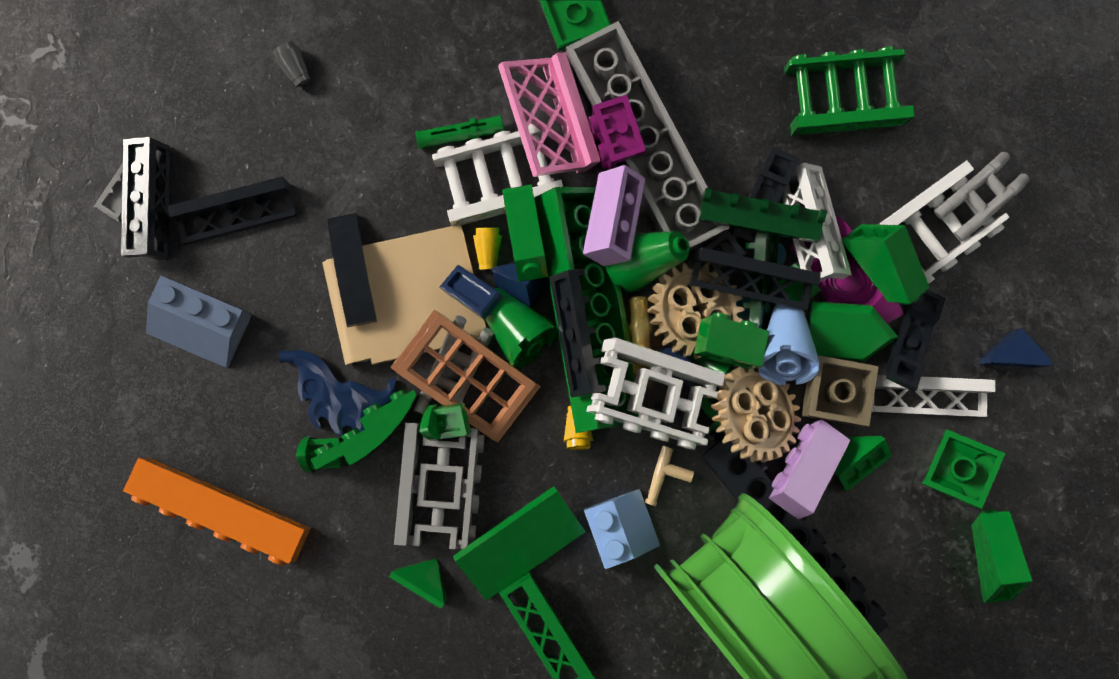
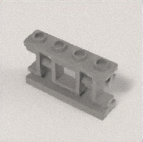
[394,423,485,550]

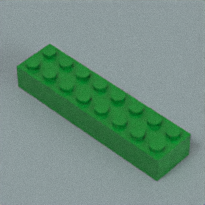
[534,187,639,433]

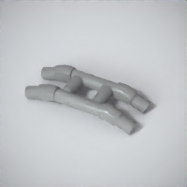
[934,152,1029,242]
[413,315,494,416]

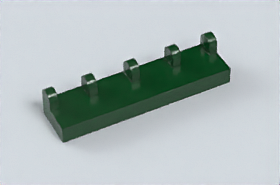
[698,188,827,243]
[741,232,779,330]

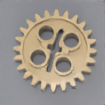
[647,262,744,359]
[711,367,801,463]

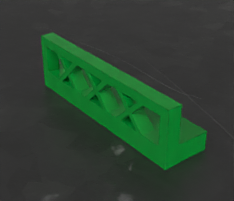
[499,572,595,679]

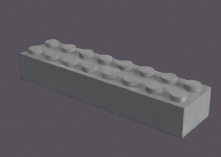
[566,21,729,252]

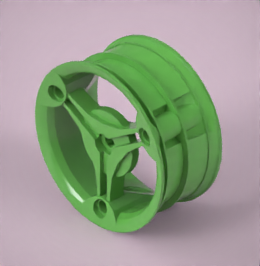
[654,493,908,679]

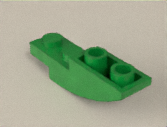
[310,388,416,470]

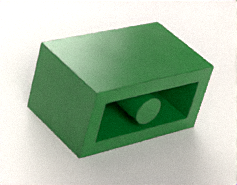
[694,313,769,370]

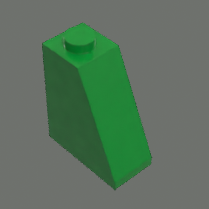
[502,184,548,282]
[841,224,930,305]
[971,509,1032,604]

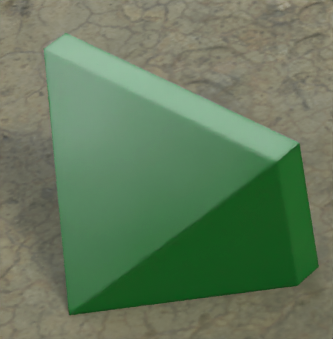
[834,436,892,492]
[389,558,447,609]

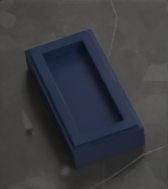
[440,265,503,320]

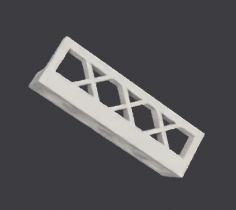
[782,163,852,282]
[872,375,995,417]

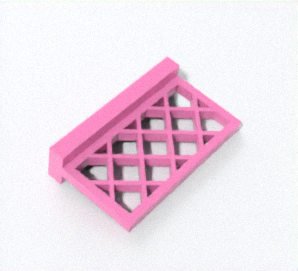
[498,52,601,177]

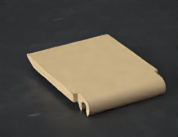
[322,224,486,366]

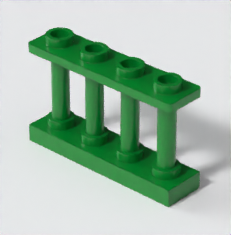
[784,46,915,136]

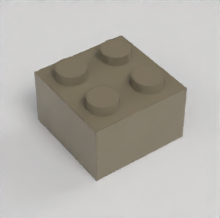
[801,356,879,427]

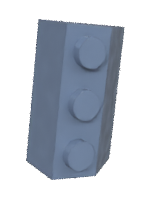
[146,275,252,368]

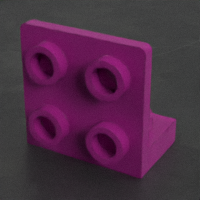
[589,95,646,170]

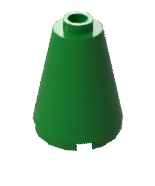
[606,231,690,293]
[486,288,558,369]

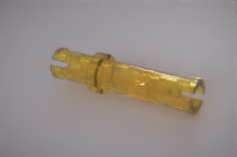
[628,297,653,389]

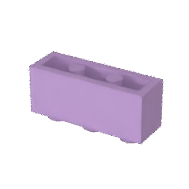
[583,165,645,266]
[769,419,850,519]

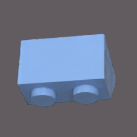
[584,489,660,569]

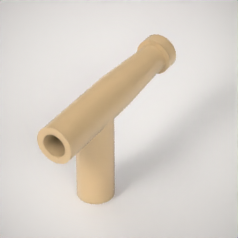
[645,446,694,506]

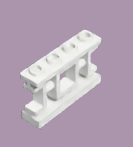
[586,338,725,450]

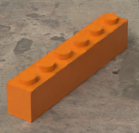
[123,457,311,566]

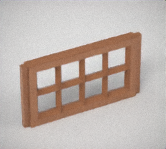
[391,309,541,443]

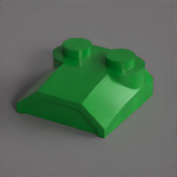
[922,429,1006,510]

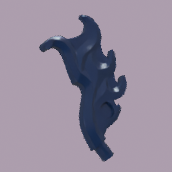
[279,349,397,437]

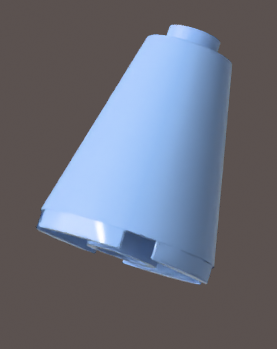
[758,304,820,385]

